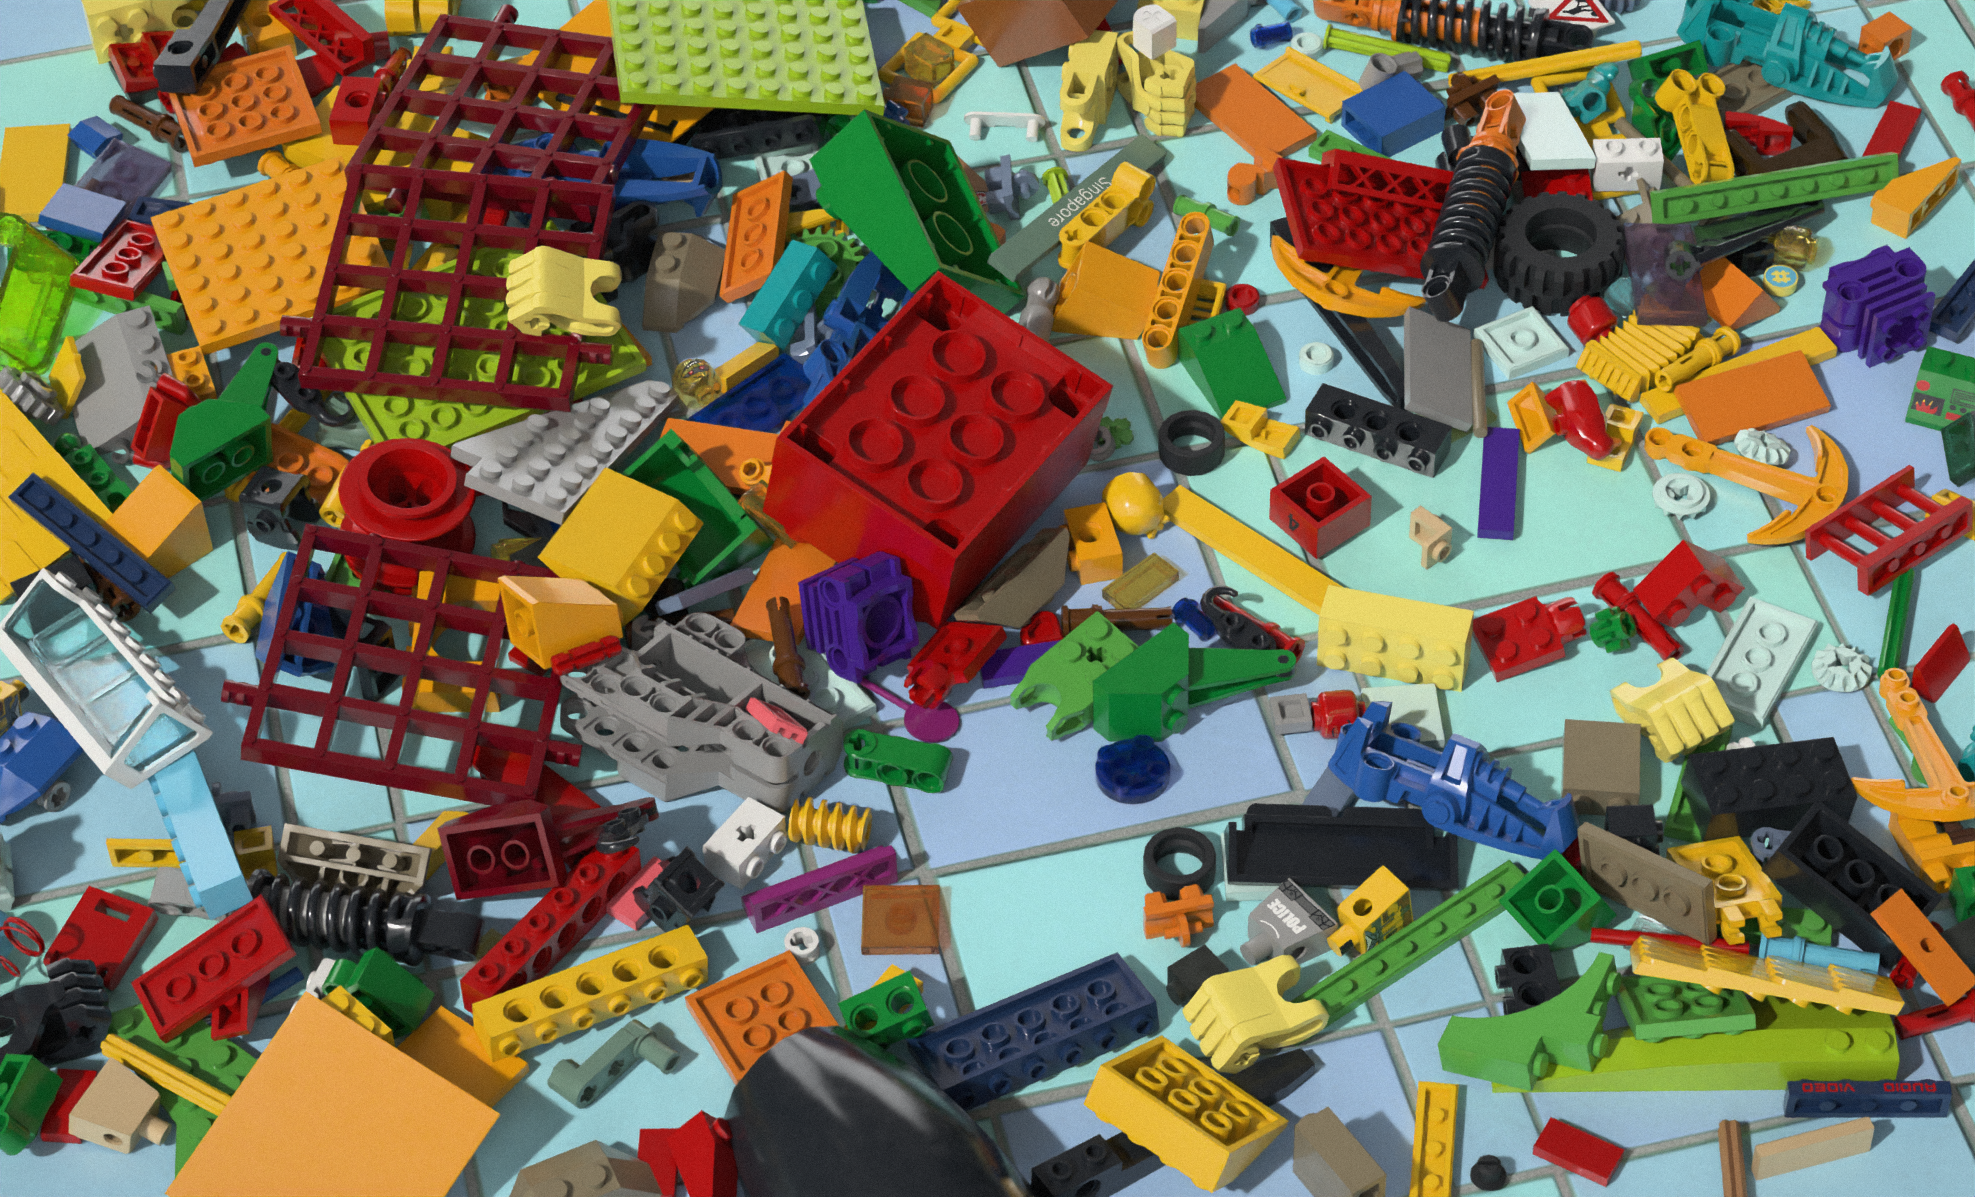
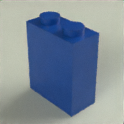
[1341,71,1446,157]

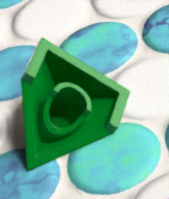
[1631,94,1682,173]

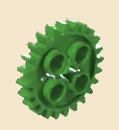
[784,227,865,319]

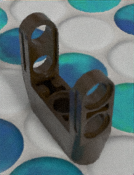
[1724,101,1849,177]

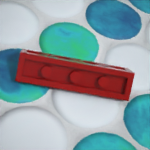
[268,0,375,76]
[1321,148,1453,212]

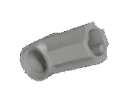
[1359,51,1424,91]

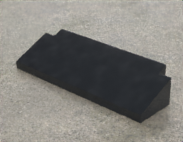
[1224,803,1459,892]

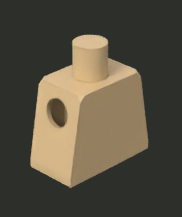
[68,1057,172,1154]

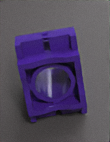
[1816,245,1936,368]
[798,551,919,684]

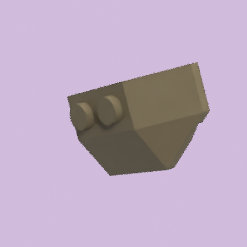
[642,231,725,333]
[954,528,1070,629]
[277,823,432,906]
[509,1140,663,1197]

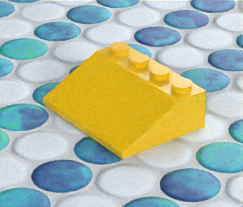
[538,467,704,628]
[1083,1035,1289,1193]

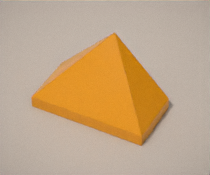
[1507,381,1557,454]

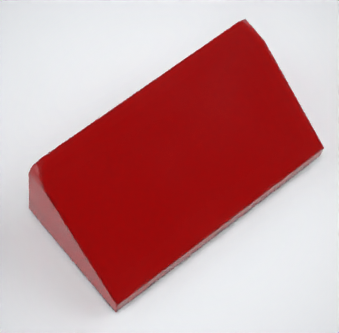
[1910,623,1970,703]

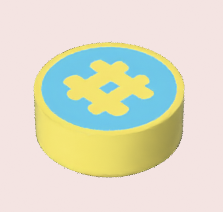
[1763,265,1798,297]

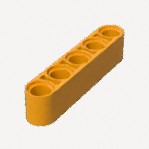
[1142,212,1214,369]

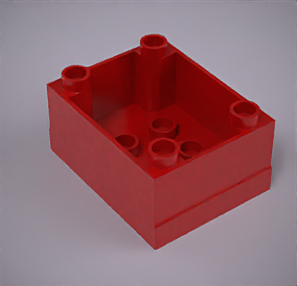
[762,271,1113,630]

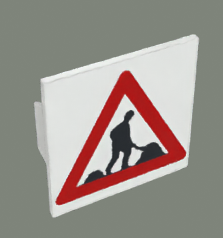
[1528,0,1615,46]

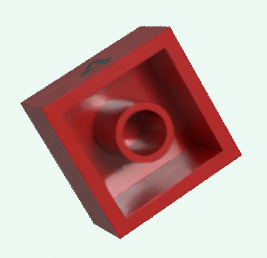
[1269,456,1372,559]

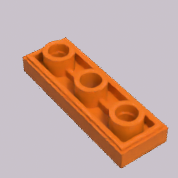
[1870,888,1975,1007]

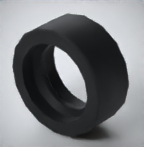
[1158,410,1225,476]
[1143,827,1216,901]

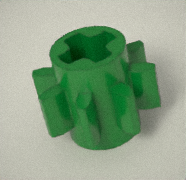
[1590,606,1636,653]

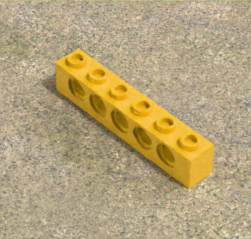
[472,925,708,1062]

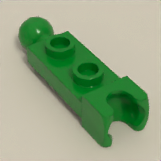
[54,433,132,514]

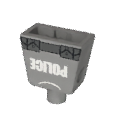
[1240,878,1338,965]

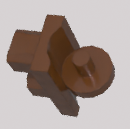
[1444,72,1501,127]

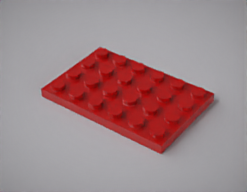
[1273,157,1489,289]

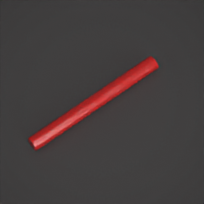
[1590,927,1750,955]

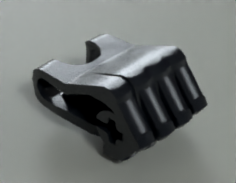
[568,200,659,303]
[0,958,112,1067]

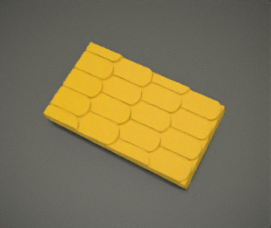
[0,389,112,605]
[1629,935,1905,1015]

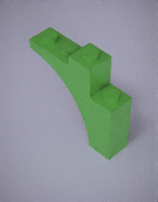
[1437,952,1621,1091]

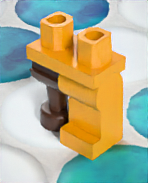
[1888,812,1975,894]

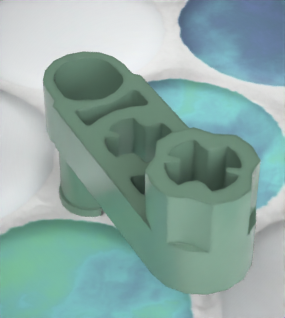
[548,1019,681,1109]

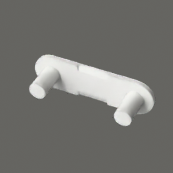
[964,111,1046,142]

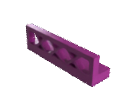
[741,845,898,933]

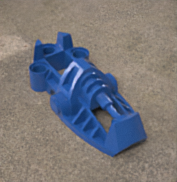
[492,133,722,226]
[803,251,915,408]
[1328,701,1581,860]

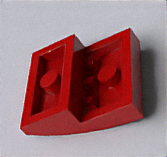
[108,31,174,93]

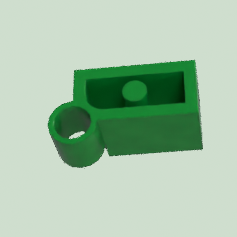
[1627,40,1709,102]
[322,947,435,1040]
[0,1054,63,1156]

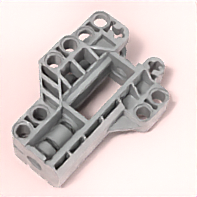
[560,612,843,813]

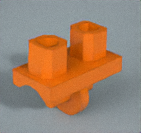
[1143,884,1214,948]

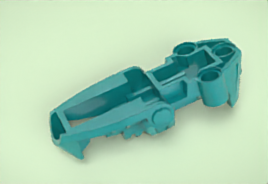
[1676,0,1899,108]

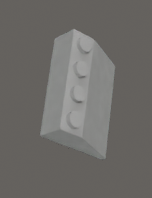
[54,305,173,455]

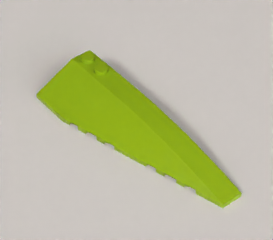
[1491,995,1900,1093]

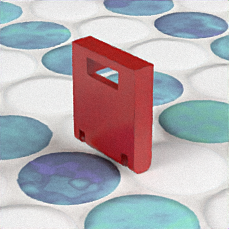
[43,886,159,991]

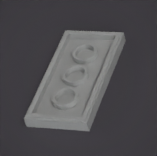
[1404,306,1473,432]

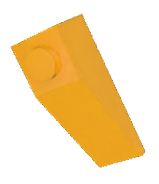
[1870,157,1961,239]

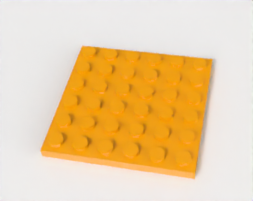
[150,156,390,356]

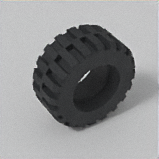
[1493,191,1626,317]

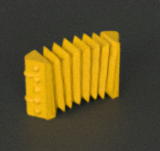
[1576,297,1704,403]

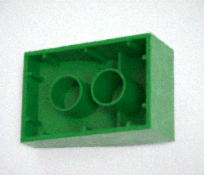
[809,109,1025,314]

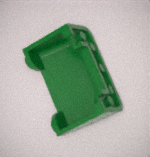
[622,429,774,589]

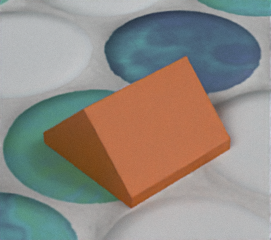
[1684,257,1780,330]

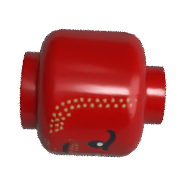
[1311,689,1366,740]

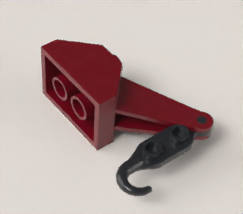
[437,797,659,901]

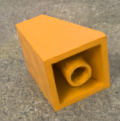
[1052,240,1160,340]
[102,465,213,579]
[498,576,623,669]

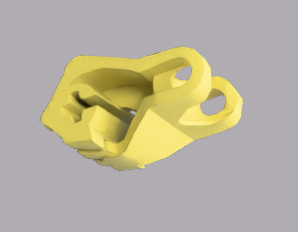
[1117,31,1196,137]
[506,246,622,336]
[1610,658,1735,763]
[1182,955,1330,1074]

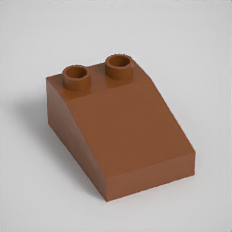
[956,0,1118,67]

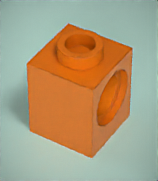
[1858,11,1913,60]

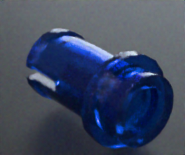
[1250,21,1293,49]
[1172,597,1216,642]

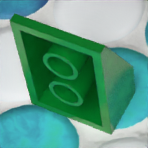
[1178,308,1286,420]

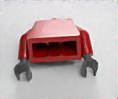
[111,360,202,470]

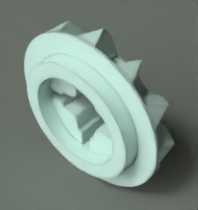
[1734,428,1791,466]
[1652,473,1710,520]
[1811,642,1872,692]

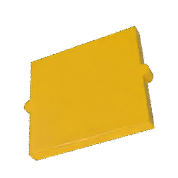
[49,336,86,419]

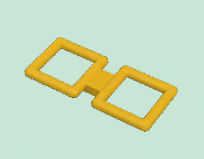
[878,0,984,104]
[1531,65,1640,200]

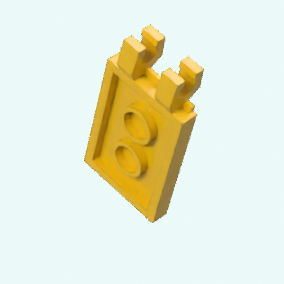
[1666,836,1783,945]

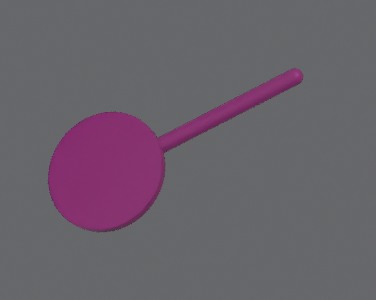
[860,677,959,742]

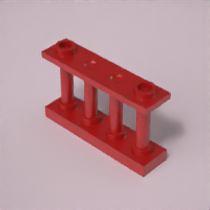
[1805,465,1973,596]

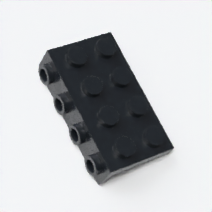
[691,108,827,160]

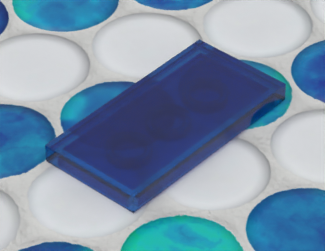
[686,353,811,434]

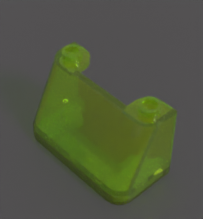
[0,212,80,376]

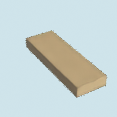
[1751,1117,1875,1181]

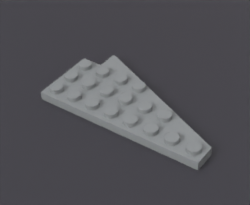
[450,379,681,525]

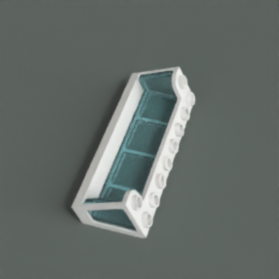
[0,568,213,789]

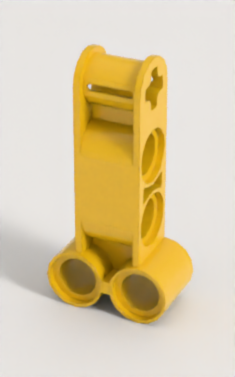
[1655,69,1735,184]
[1058,161,1156,270]

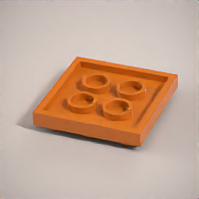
[685,950,839,1085]

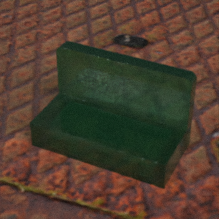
[1941,412,1975,487]

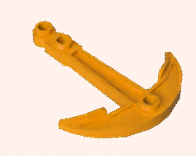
[1271,235,1426,318]
[1644,425,1848,545]
[1851,668,1975,822]

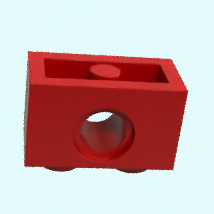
[329,76,389,146]

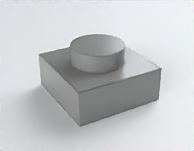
[1269,693,1313,735]

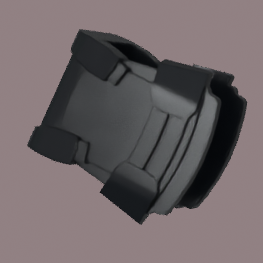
[239,466,321,550]
[632,846,725,933]

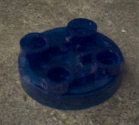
[1095,734,1170,804]

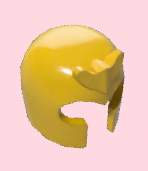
[1101,472,1170,539]

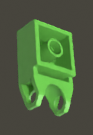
[1010,611,1139,741]

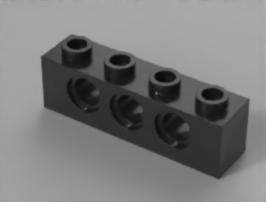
[1305,383,1452,478]

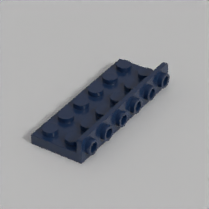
[906,952,1160,1112]

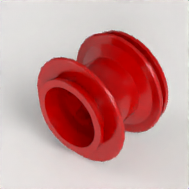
[338,438,477,596]

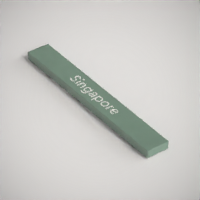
[987,134,1167,283]

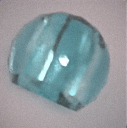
[1604,276,1647,319]

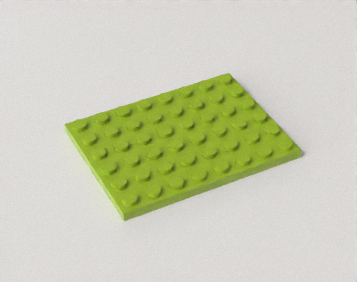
[607,0,885,116]
[310,220,647,450]

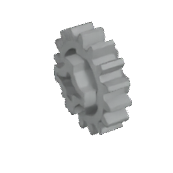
[0,365,66,426]

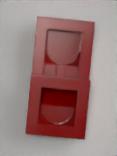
[1723,111,1793,156]

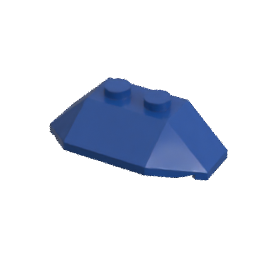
[255,551,334,677]
[0,711,84,824]

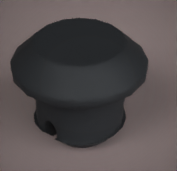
[1470,1155,1507,1191]

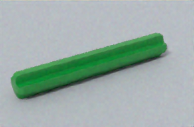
[1877,568,1915,679]

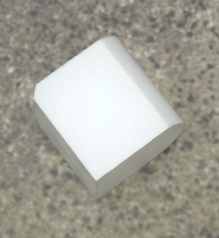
[1133,5,1176,60]

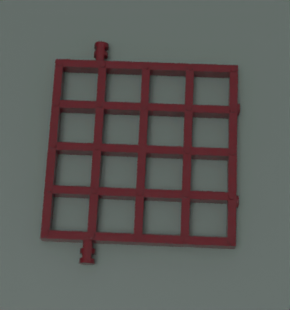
[344,4,656,223]
[280,163,616,412]
[221,523,583,806]

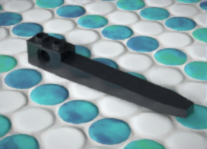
[153,0,251,94]
[1270,217,1408,411]
[1031,1048,1315,1197]

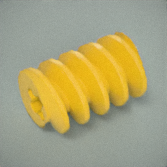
[788,796,872,854]

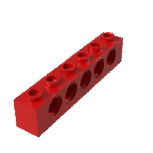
[460,846,641,1014]

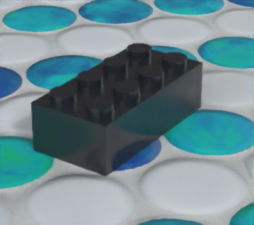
[1681,737,1858,842]
[1761,799,1943,968]

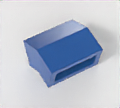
[67,116,123,164]

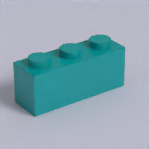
[738,240,837,351]

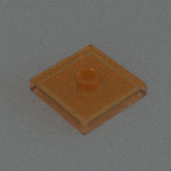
[861,885,940,955]

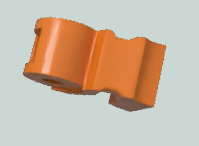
[1227,143,1283,206]

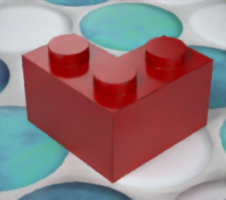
[1633,539,1745,629]

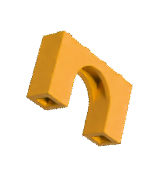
[402,571,501,713]

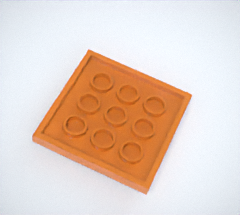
[168,45,322,167]

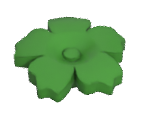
[1095,416,1134,449]

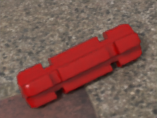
[550,635,622,676]

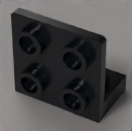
[328,606,400,702]

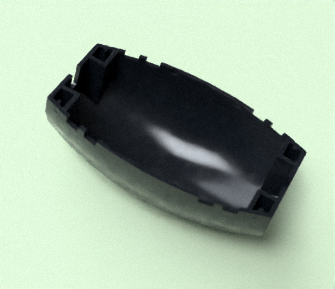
[723,1026,1038,1197]

